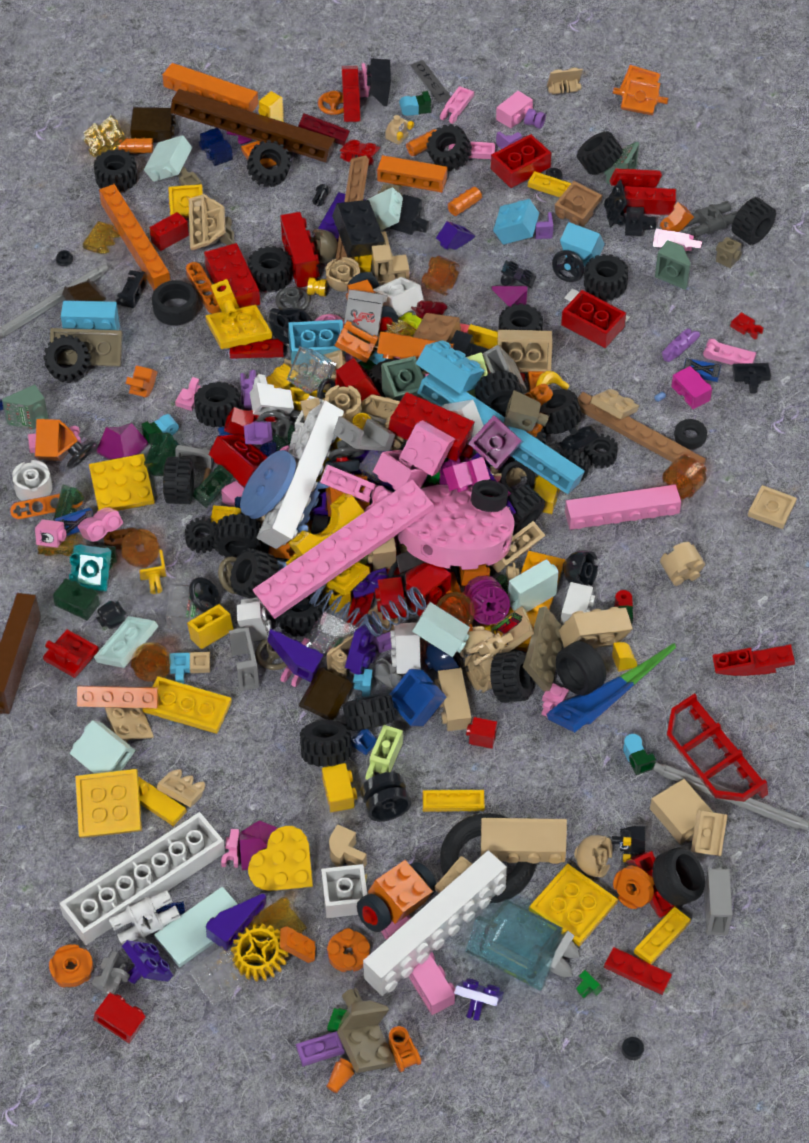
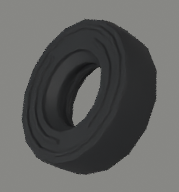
[674,419,707,449]

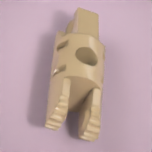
[468,632,513,665]

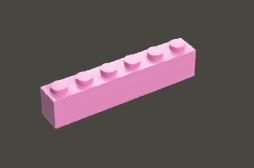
[565,485,681,530]
[381,915,456,1015]

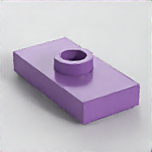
[296,1031,344,1067]

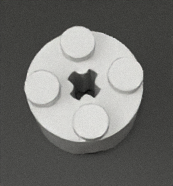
[12,460,53,505]

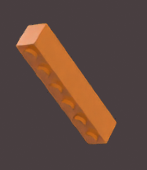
[162,63,259,112]

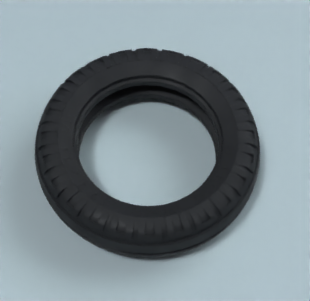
[440,813,536,903]

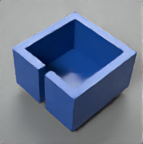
[390,669,447,726]

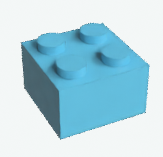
[493,199,539,245]

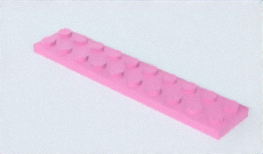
[252,480,435,619]

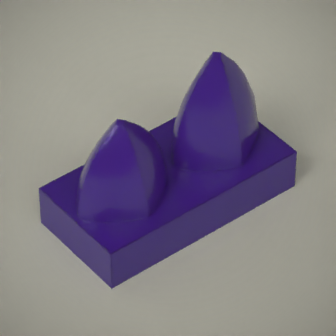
[352,568,388,599]

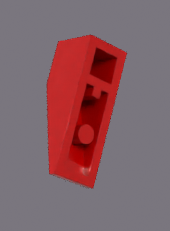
[626,851,678,918]

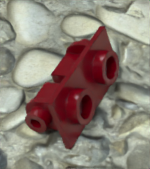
[411,300,447,319]

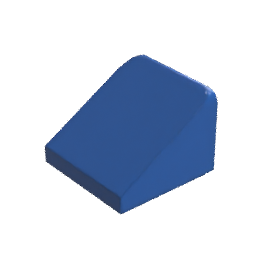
[351,729,377,755]

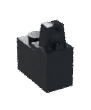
[390,194,429,235]

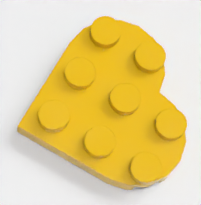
[248,826,313,891]

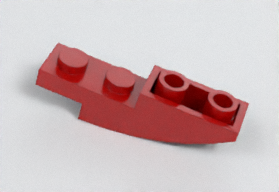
[712,644,795,676]

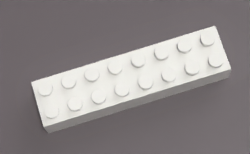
[257,400,344,549]
[59,812,225,945]
[363,850,507,996]

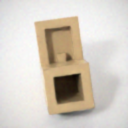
[329,824,367,868]

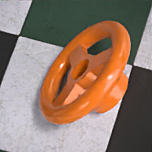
[318,91,344,115]

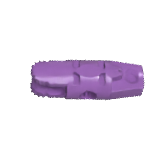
[662,328,700,362]
[240,370,256,411]

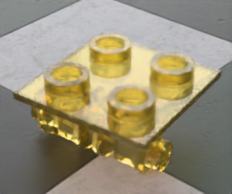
[250,897,307,951]

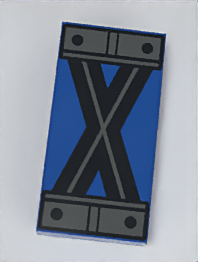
[683,358,721,382]
[55,508,93,536]

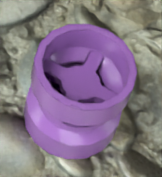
[524,108,546,129]

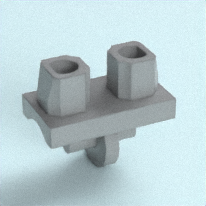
[92,952,130,995]

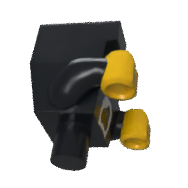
[612,826,645,862]

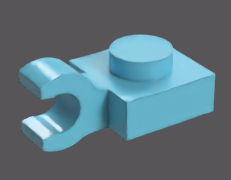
[170,653,190,684]

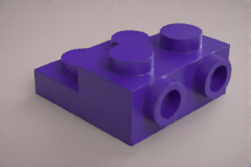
[345,623,377,675]

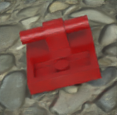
[43,629,99,678]

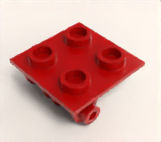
[340,140,381,166]

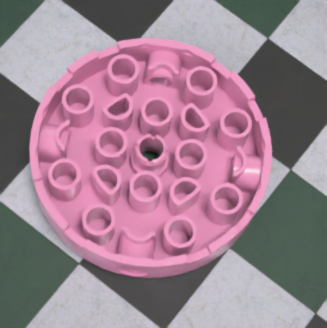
[397,485,514,570]

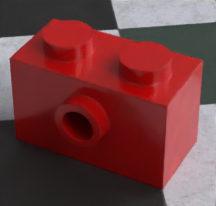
[149,212,189,251]
[375,577,406,620]
[93,992,146,1044]

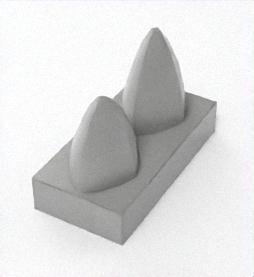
[176,445,213,470]
[371,658,404,691]
[540,931,579,977]

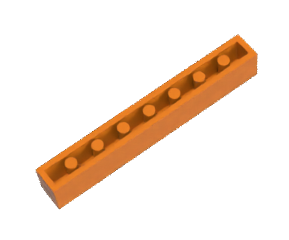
[99,184,170,290]

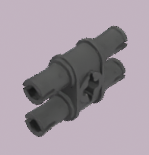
[685,201,737,238]

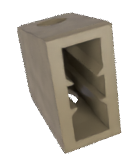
[503,390,549,431]

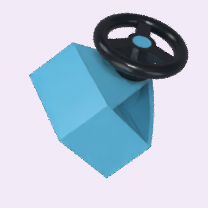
[552,222,605,282]

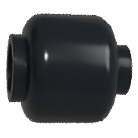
[96,600,126,629]

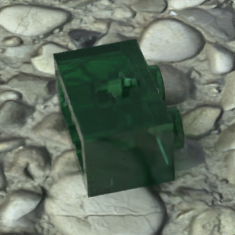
[53,578,100,621]

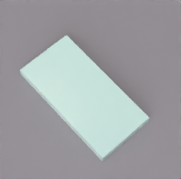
[154,887,237,968]

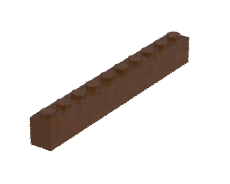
[171,89,335,163]

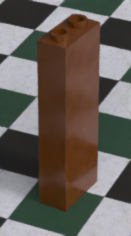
[0,593,41,714]

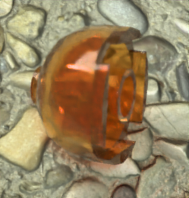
[436,591,475,626]
[131,641,171,682]

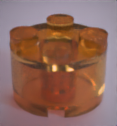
[422,255,460,296]
[662,454,707,499]

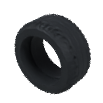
[152,280,199,326]
[556,641,606,696]
[652,847,705,906]

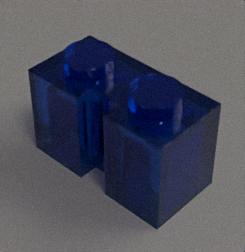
[199,128,233,166]

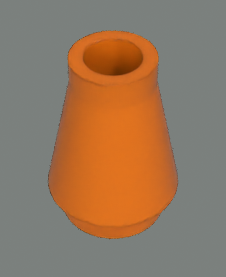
[326,1058,355,1093]

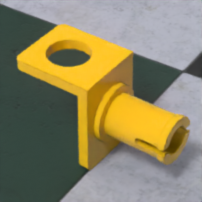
[211,279,239,319]
[139,549,166,594]

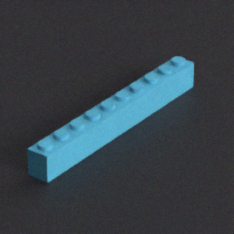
[417,374,585,494]

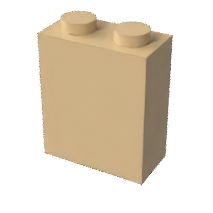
[650,779,713,844]

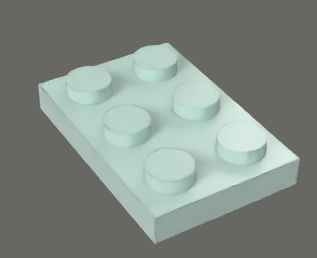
[94,616,158,668]

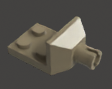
[337,988,396,1073]

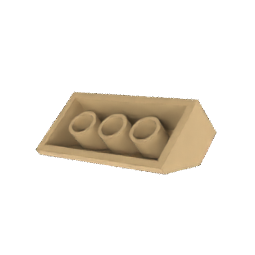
[480,818,567,864]

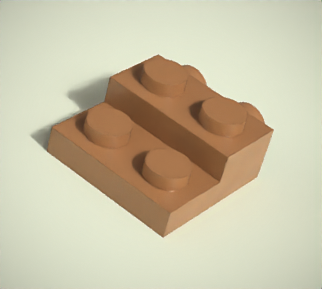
[555,181,602,227]

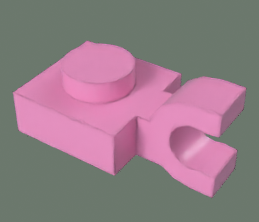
[175,377,201,411]
[542,683,569,717]
[221,829,240,868]

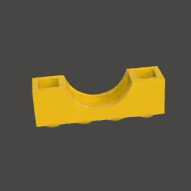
[288,493,364,557]

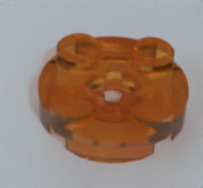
[121,529,160,568]

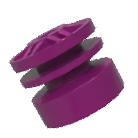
[463,575,510,625]

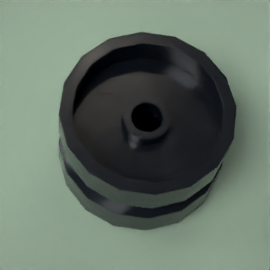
[360,772,411,822]

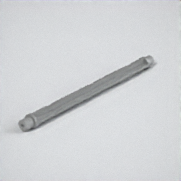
[0,264,109,338]
[653,762,809,831]

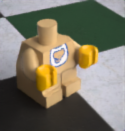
[385,115,414,145]

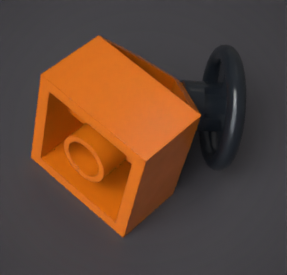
[35,419,96,469]

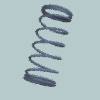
[309,584,369,632]
[364,587,426,637]

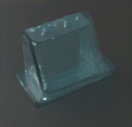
[465,899,563,991]

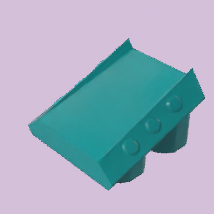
[69,544,111,591]

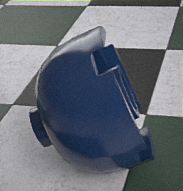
[424,643,460,673]

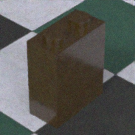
[130,107,176,143]

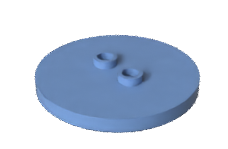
[240,450,296,519]

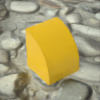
[612,642,637,672]

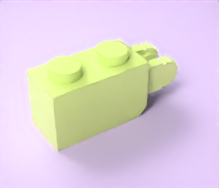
[366,725,403,780]

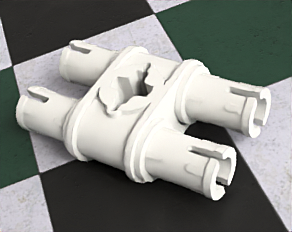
[109,890,181,945]

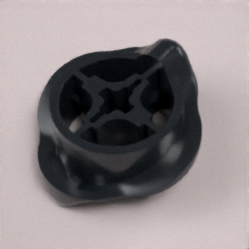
[269,308,312,344]

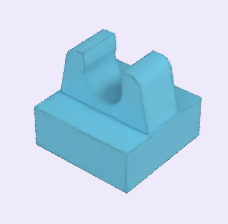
[353,669,372,697]

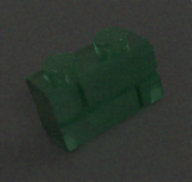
[144,433,180,476]
[192,464,234,508]

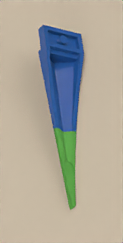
[546,643,676,733]

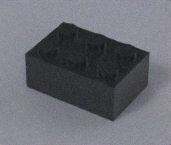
[332,200,385,258]

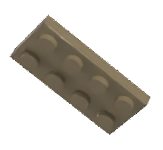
[50,328,123,367]
[523,606,563,692]

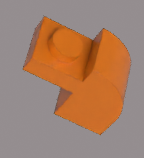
[125,365,157,397]

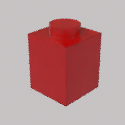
[466,717,497,749]

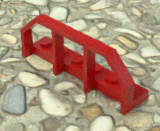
[667,693,768,802]

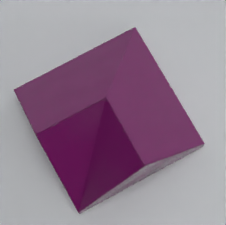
[491,286,527,307]
[96,423,148,460]
[240,820,277,871]

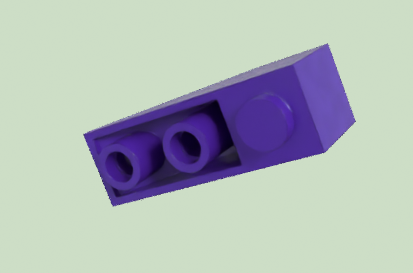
[267,629,323,682]

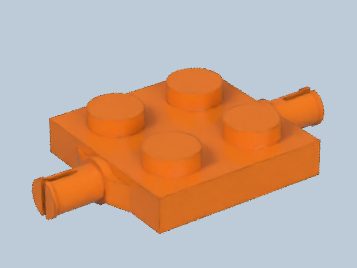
[613,77,669,116]

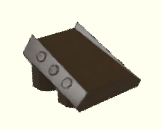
[62,278,106,302]
[298,667,353,720]

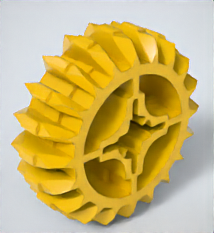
[231,923,289,982]

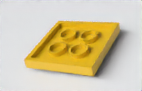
[205,305,272,349]
[89,454,155,511]
[75,769,142,838]
[529,863,618,947]

